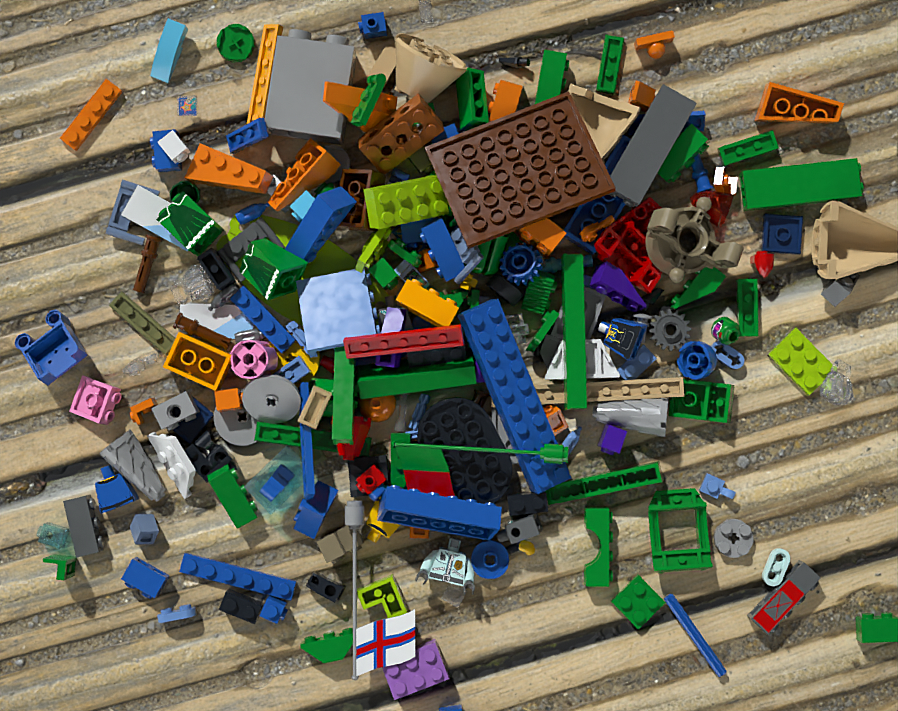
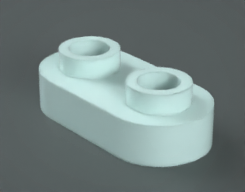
[762,548,790,586]

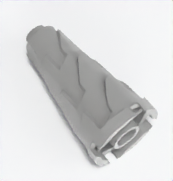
[593,398,668,437]
[99,429,166,502]

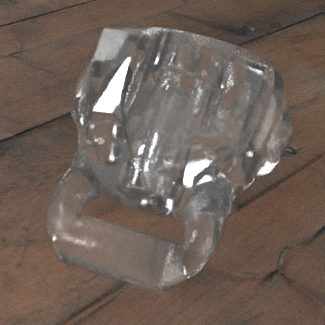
[171,265,215,305]
[819,359,854,405]

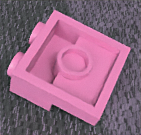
[69,375,121,425]

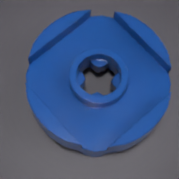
[471,540,509,579]

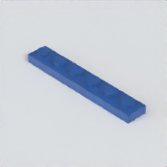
[179,552,297,601]

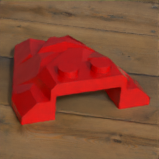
[594,197,662,293]

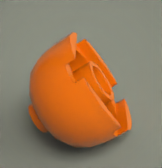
[358,395,396,422]

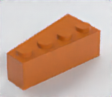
[488,80,523,122]
[184,143,273,194]

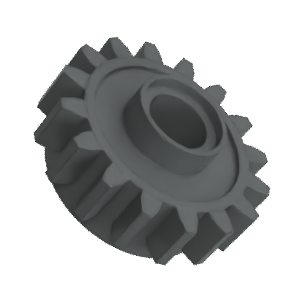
[648,309,692,351]

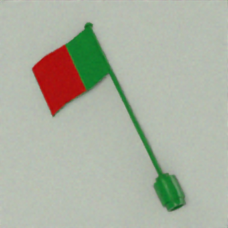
[391,441,569,497]

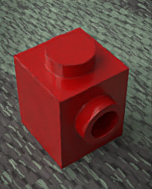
[356,464,387,495]

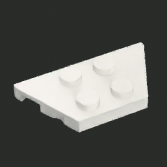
[545,339,620,380]
[147,432,196,499]

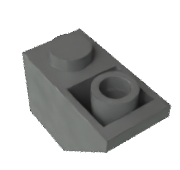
[821,273,860,307]

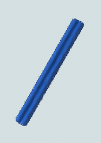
[664,594,727,677]

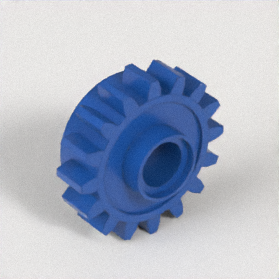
[500,243,543,286]

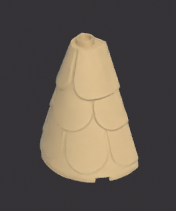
[568,84,641,163]
[811,201,898,279]

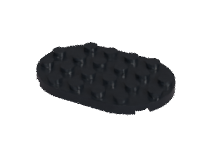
[417,397,512,504]

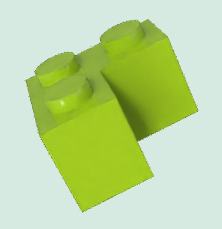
[357,574,408,618]

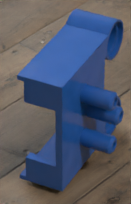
[15,310,88,386]

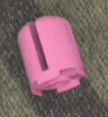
[230,340,278,379]

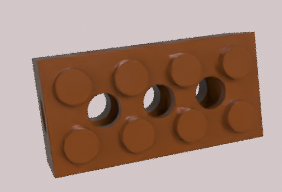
[358,93,444,174]

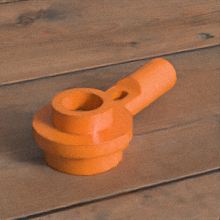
[580,215,615,242]

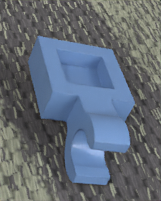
[699,473,736,499]

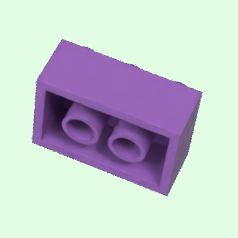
[382,638,449,700]

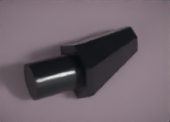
[499,57,530,69]
[641,288,664,312]

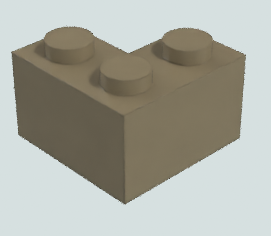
[317,525,364,564]

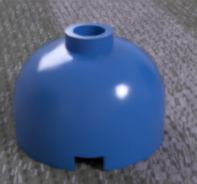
[677,341,717,380]

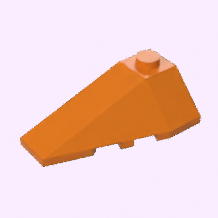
[323,81,397,133]
[268,138,341,212]

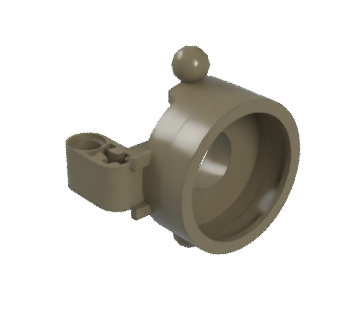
[646,197,744,283]

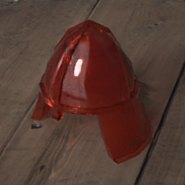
[690,190,734,229]

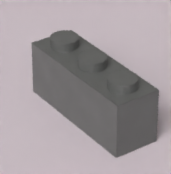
[63,494,105,558]

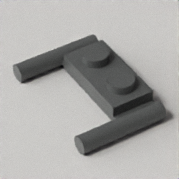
[217,217,285,282]

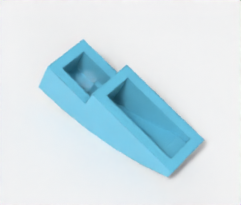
[150,18,188,84]

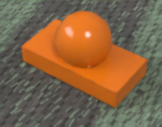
[634,30,675,59]

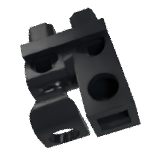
[185,430,239,483]

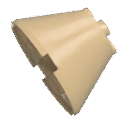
[395,33,468,104]

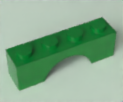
[584,507,613,587]

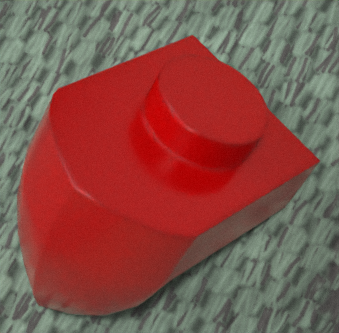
[750,251,774,277]

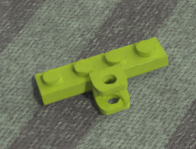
[355,225,397,273]

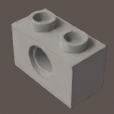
[151,391,200,431]

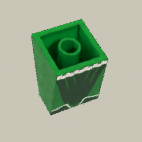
[156,192,224,257]
[239,238,308,300]

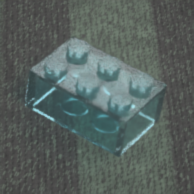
[244,446,315,514]

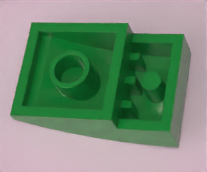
[668,379,735,423]

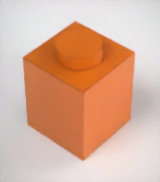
[214,388,243,412]

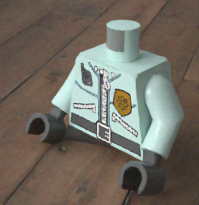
[415,538,475,595]

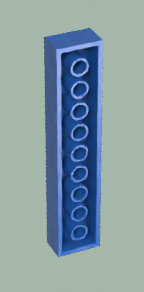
[457,299,571,494]

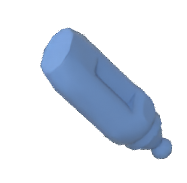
[562,426,582,457]

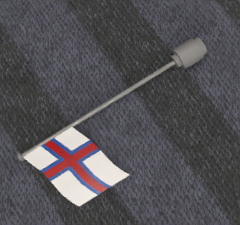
[345,501,415,680]

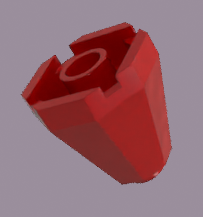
[331,416,371,461]

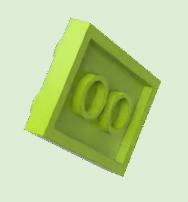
[767,328,837,395]

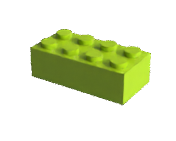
[364,175,449,229]

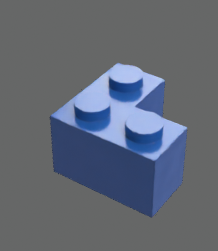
[294,480,338,539]

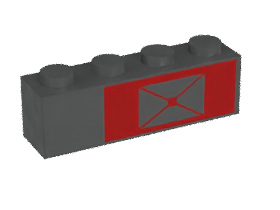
[747,560,821,635]

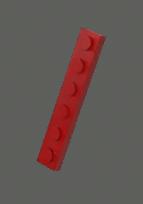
[343,324,464,359]

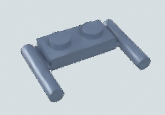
[106,180,160,246]
[449,225,484,284]

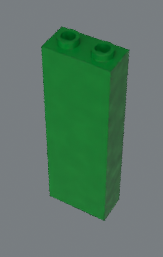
[739,158,864,212]
[355,350,476,399]

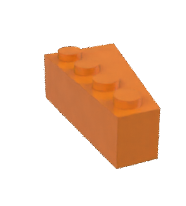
[755,82,844,124]

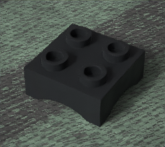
[347,455,389,497]

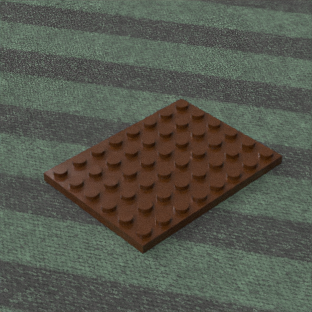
[425,91,616,249]

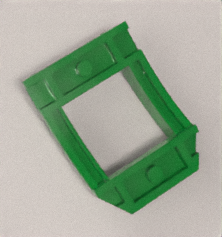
[648,488,713,574]

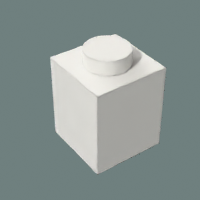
[158,130,190,164]

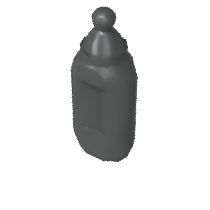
[208,283,239,311]
[234,329,266,344]

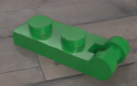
[351,73,386,127]

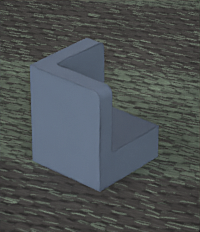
[130,514,159,545]

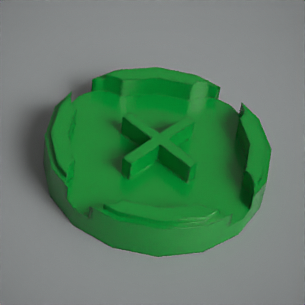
[216,24,255,62]

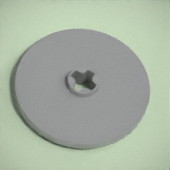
[242,375,301,424]
[214,388,262,446]

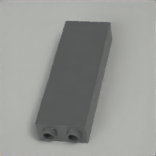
[608,84,697,207]

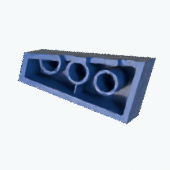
[285,186,357,263]

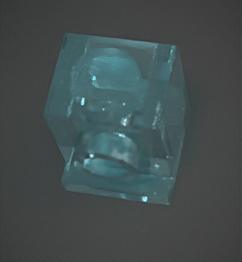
[36,522,70,549]

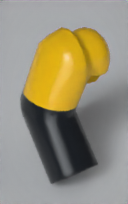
[505,540,535,556]

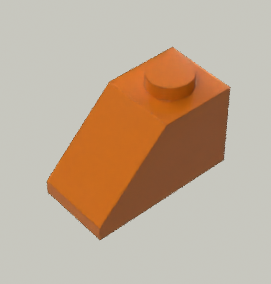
[628,81,656,112]

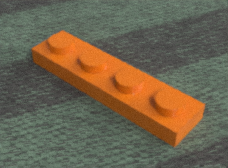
[60,79,123,151]

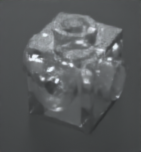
[505,313,529,344]

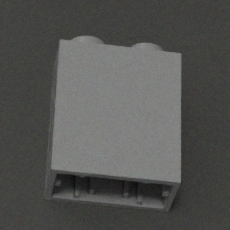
[265,29,357,145]

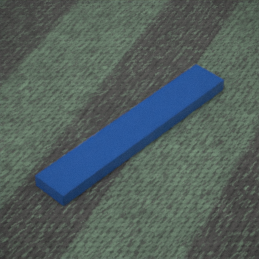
[298,382,315,500]

